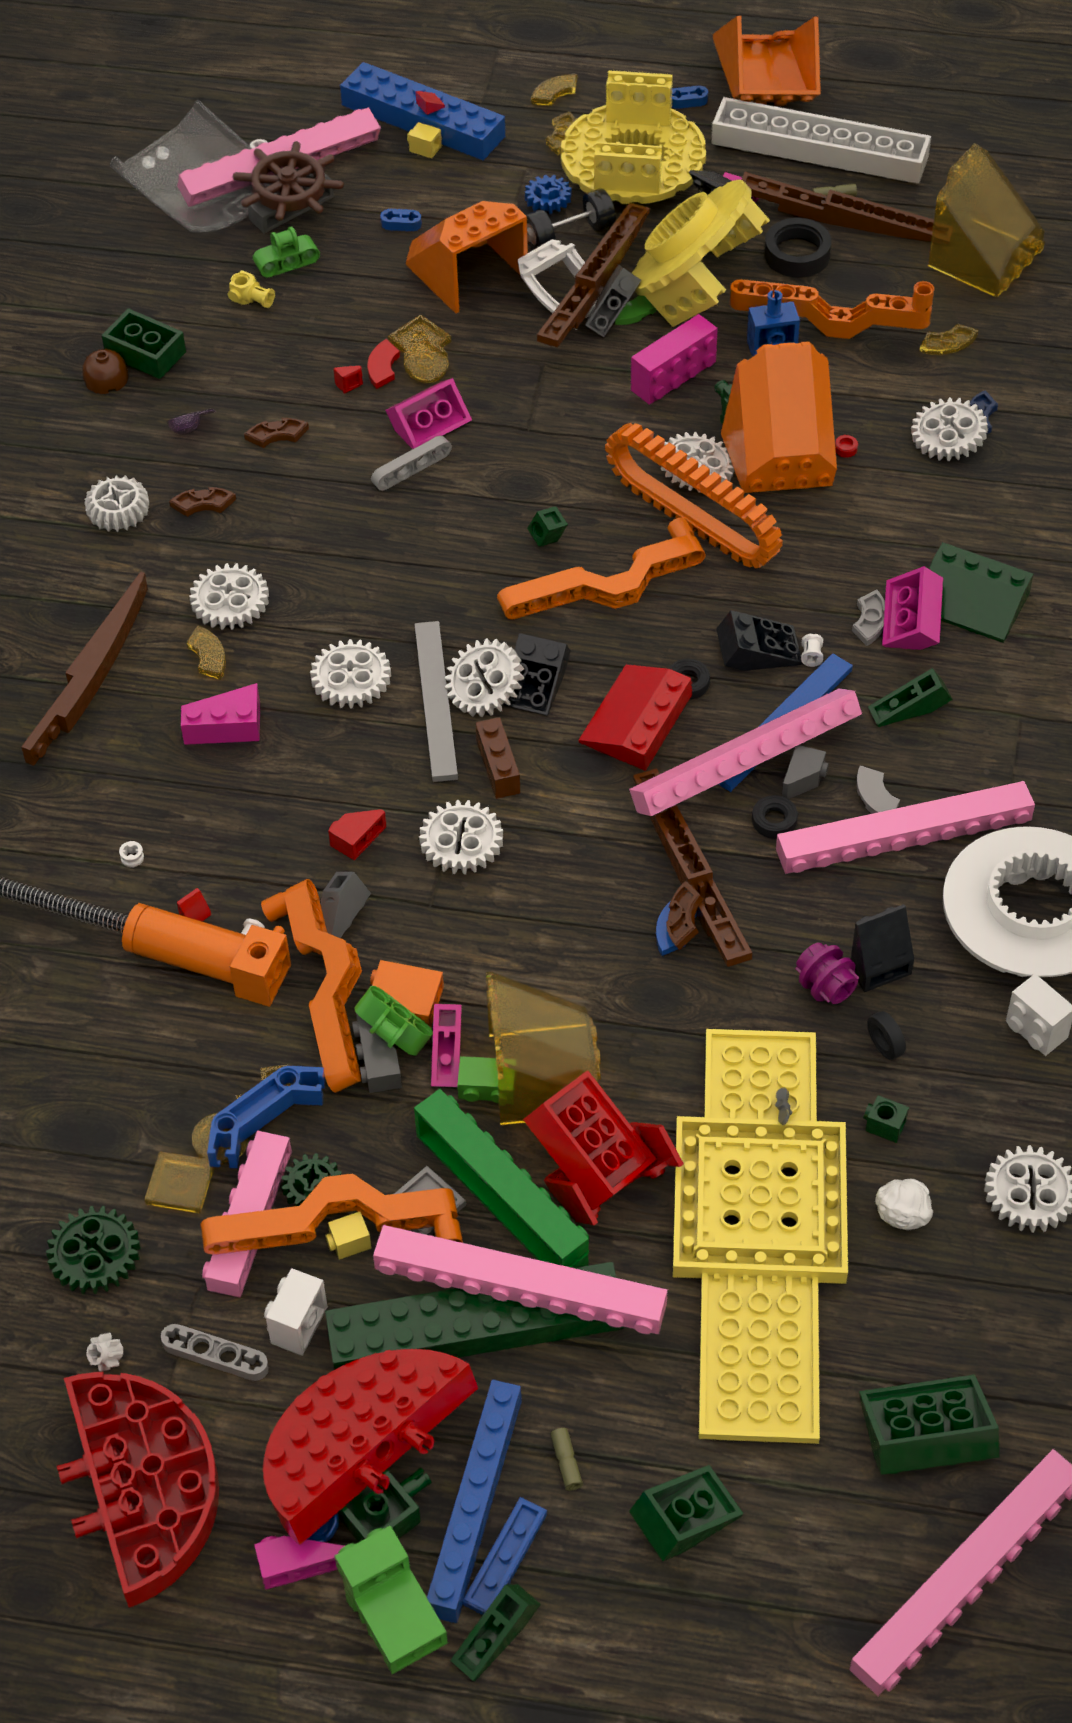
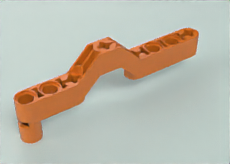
[730,280,934,339]
[497,517,706,619]
[261,879,362,1093]
[201,1174,463,1255]

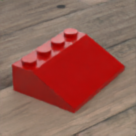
[579,664,692,771]
[523,1070,657,1210]

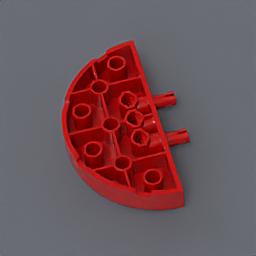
[263,1349,478,1545]
[57,1372,219,1608]

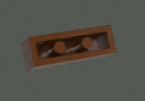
[475,717,520,799]

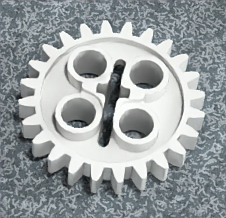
[911,397,988,461]
[661,432,734,492]
[190,563,269,630]
[445,638,524,717]
[310,639,391,708]
[419,800,503,874]
[984,1145,1072,1233]

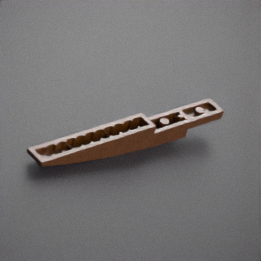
[742,172,955,243]
[537,203,650,348]
[22,572,148,766]
[633,768,752,967]

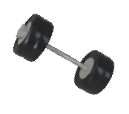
[526,188,616,250]

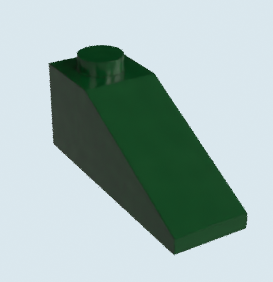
[868,668,953,727]
[450,1584,541,1681]

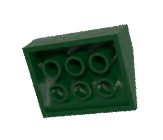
[929,542,1033,643]
[859,1375,999,1475]

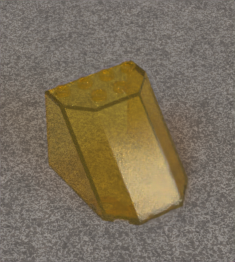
[928,143,1045,297]
[485,971,603,1125]

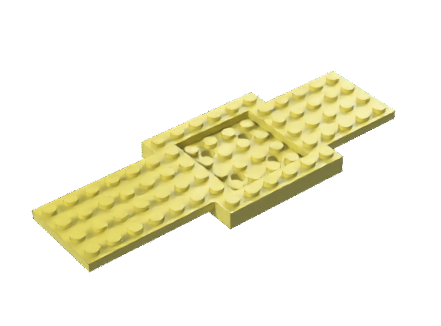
[673,1029,848,1444]

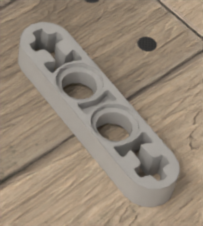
[371,436,452,491]
[161,1324,269,1381]

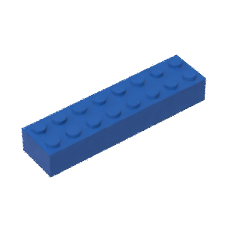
[340,62,505,160]

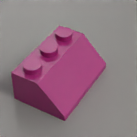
[385,378,472,449]
[882,566,943,650]

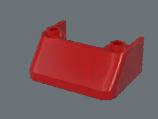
[544,1122,684,1225]

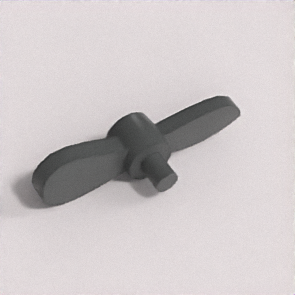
[775,1088,793,1125]

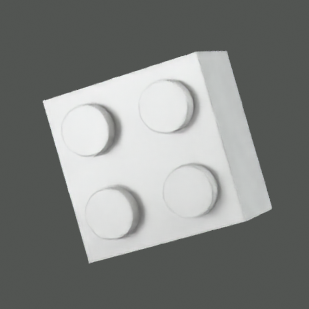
[1006,974,1072,1056]
[264,1268,328,1356]

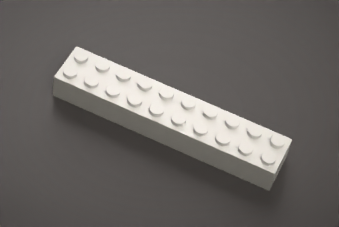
[712,97,931,184]

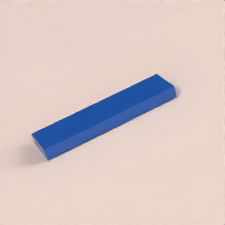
[463,1497,547,1615]

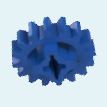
[525,175,571,214]

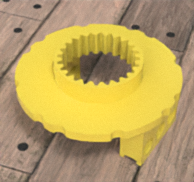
[561,71,706,204]
[632,180,770,327]

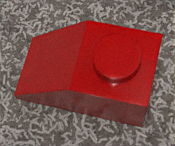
[328,809,387,860]

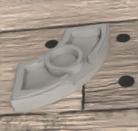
[852,589,885,646]
[856,766,900,814]

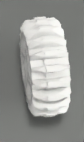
[85,475,149,532]

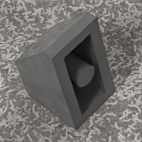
[782,745,829,799]

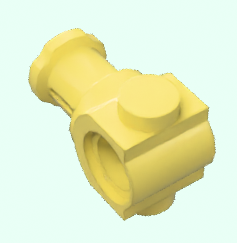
[228,270,275,308]

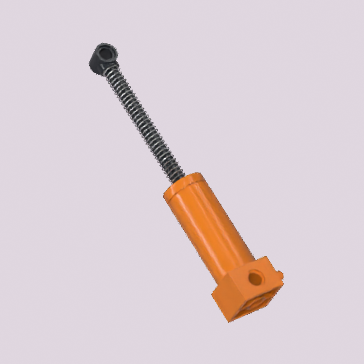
[0,878,291,1007]

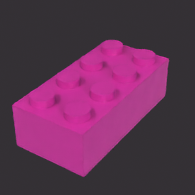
[631,314,718,405]

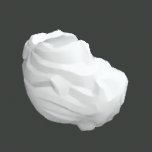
[875,1179,933,1230]

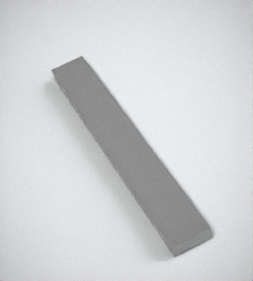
[415,621,458,782]

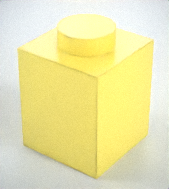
[407,122,442,159]
[325,1212,371,1260]

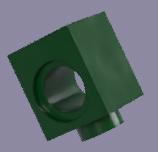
[527,506,568,547]
[863,1095,909,1143]

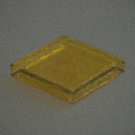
[388,314,451,364]
[145,1151,214,1213]

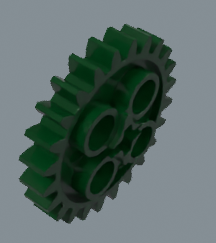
[46,1206,141,1294]

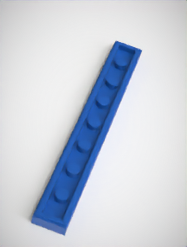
[719,653,853,792]

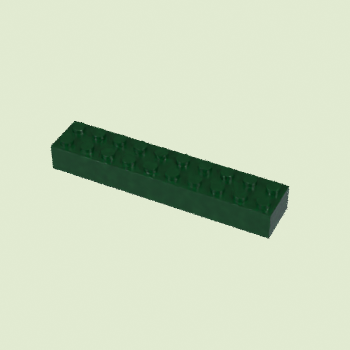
[325,1262,624,1370]

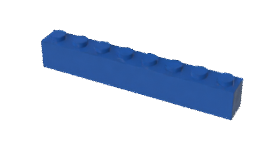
[427,1379,522,1623]

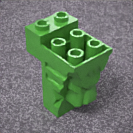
[335,1526,448,1674]

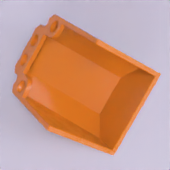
[713,16,820,106]
[406,201,528,314]
[721,342,837,493]

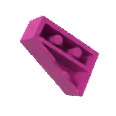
[181,683,260,744]

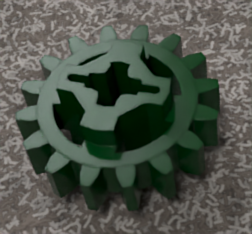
[281,1153,342,1206]

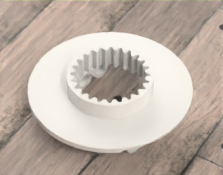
[943,827,1072,977]

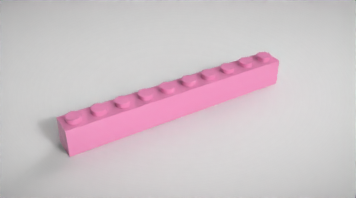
[177,108,380,207]
[629,689,862,816]
[776,781,1035,874]
[373,1225,667,1334]
[850,1449,1072,1696]

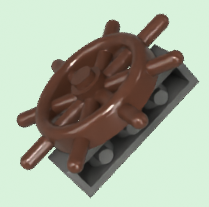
[232,141,344,234]

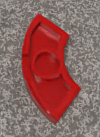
[368,339,400,389]

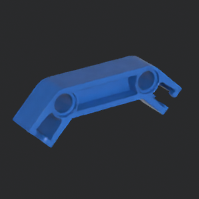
[207,1066,325,1168]

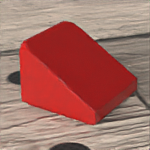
[416,91,445,115]
[334,366,363,394]
[177,888,211,921]

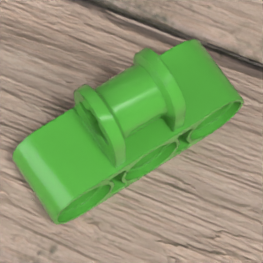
[253,226,320,277]
[354,986,433,1055]

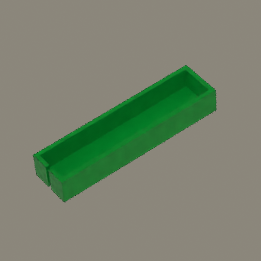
[414,1089,589,1268]

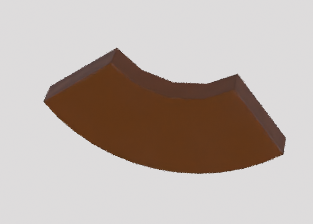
[244,418,309,448]
[169,487,236,517]
[666,881,704,950]

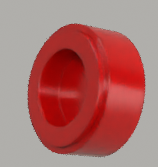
[835,435,858,457]

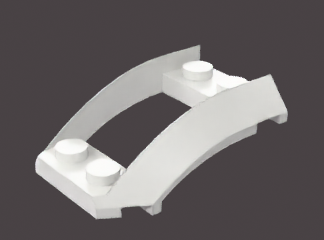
[518,240,598,330]

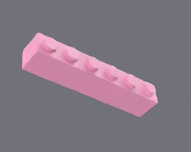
[202,1131,292,1298]

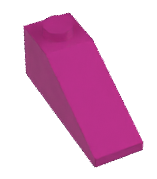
[431,1004,462,1087]
[254,1536,344,1590]

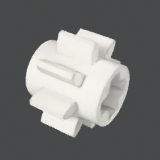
[87,1333,123,1371]

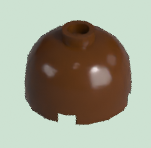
[82,349,129,394]

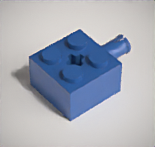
[747,290,800,357]

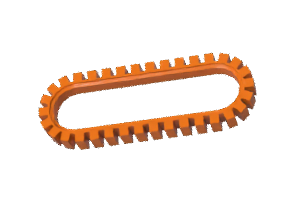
[605,423,783,568]

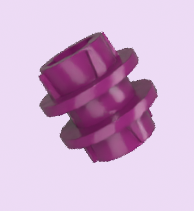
[795,942,859,1004]

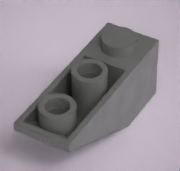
[585,265,641,337]
[320,872,371,938]
[352,1013,402,1093]

